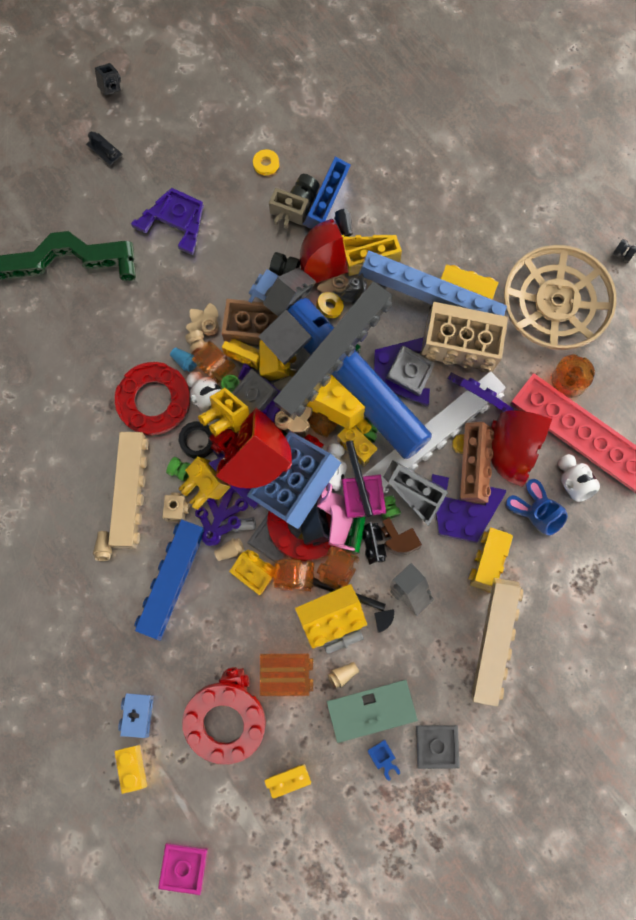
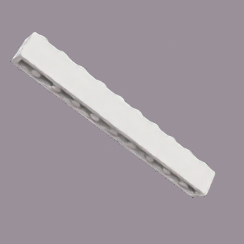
[363,371,506,495]

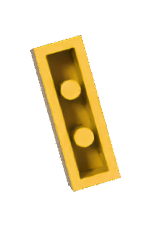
[441,264,499,299]

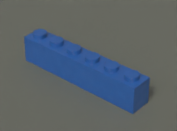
[134,519,205,641]

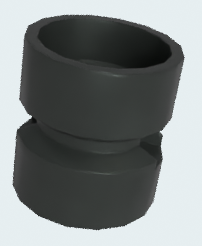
[290,173,320,205]
[269,252,300,276]

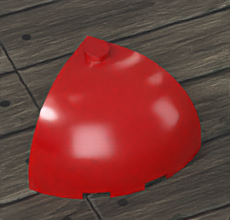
[300,219,349,284]
[215,408,292,488]
[490,410,552,487]

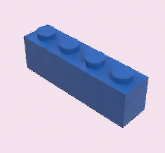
[303,157,351,229]

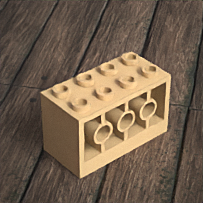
[420,302,508,373]

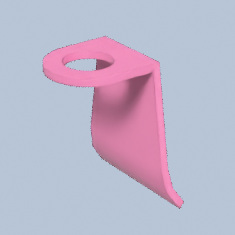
[317,483,345,515]
[329,505,355,550]

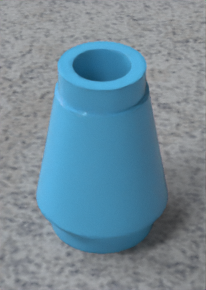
[170,347,198,372]

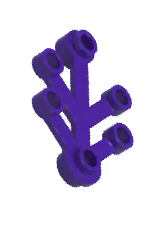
[195,487,248,546]

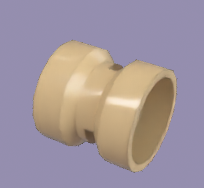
[185,330,209,355]

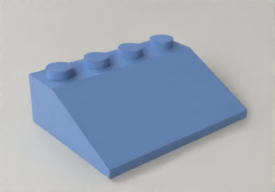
[247,431,341,529]

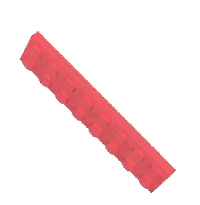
[510,373,636,493]

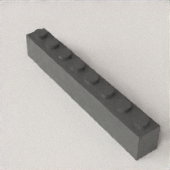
[273,281,393,420]

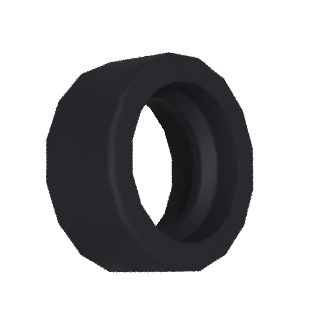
[178,421,213,459]

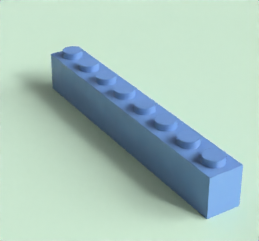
[358,250,507,316]

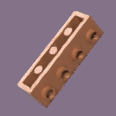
[460,422,494,503]

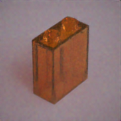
[260,654,314,696]

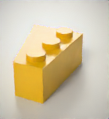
[342,235,402,276]
[306,375,365,430]
[468,527,513,593]

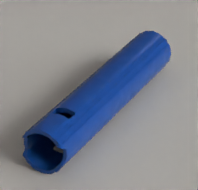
[287,298,432,459]

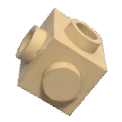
[162,493,190,522]

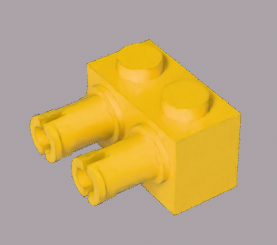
[259,340,297,381]
[198,388,249,436]
[178,456,231,510]

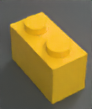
[114,745,147,794]

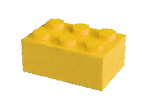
[295,584,367,649]

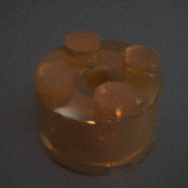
[192,340,236,384]
[551,354,595,398]
[317,546,360,590]
[273,559,315,592]

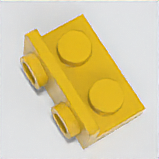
[222,339,260,370]
[337,426,377,467]
[229,550,278,596]
[264,763,311,799]

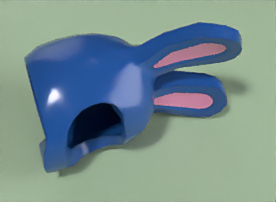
[506,479,568,536]

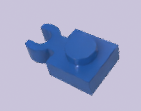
[367,740,400,781]

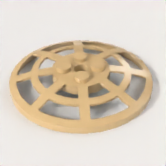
[504,245,616,350]

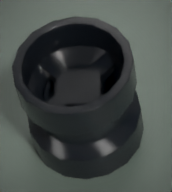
[613,239,636,263]

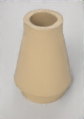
[93,531,112,561]
[214,538,245,561]
[328,662,359,689]

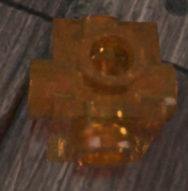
[307,411,337,438]

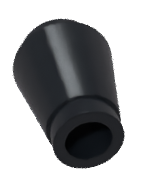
[334,209,353,237]

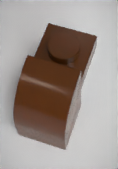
[380,518,422,555]

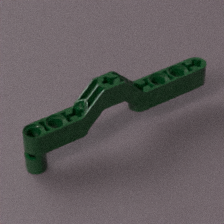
[0,231,136,281]

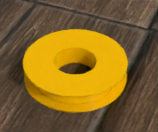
[253,149,279,175]
[316,292,344,318]

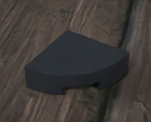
[374,609,394,633]

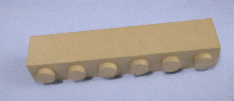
[109,432,149,549]
[472,578,523,706]

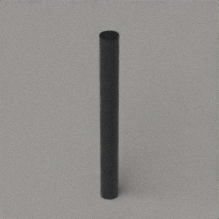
[346,440,373,517]
[309,577,386,611]

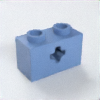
[118,694,154,738]

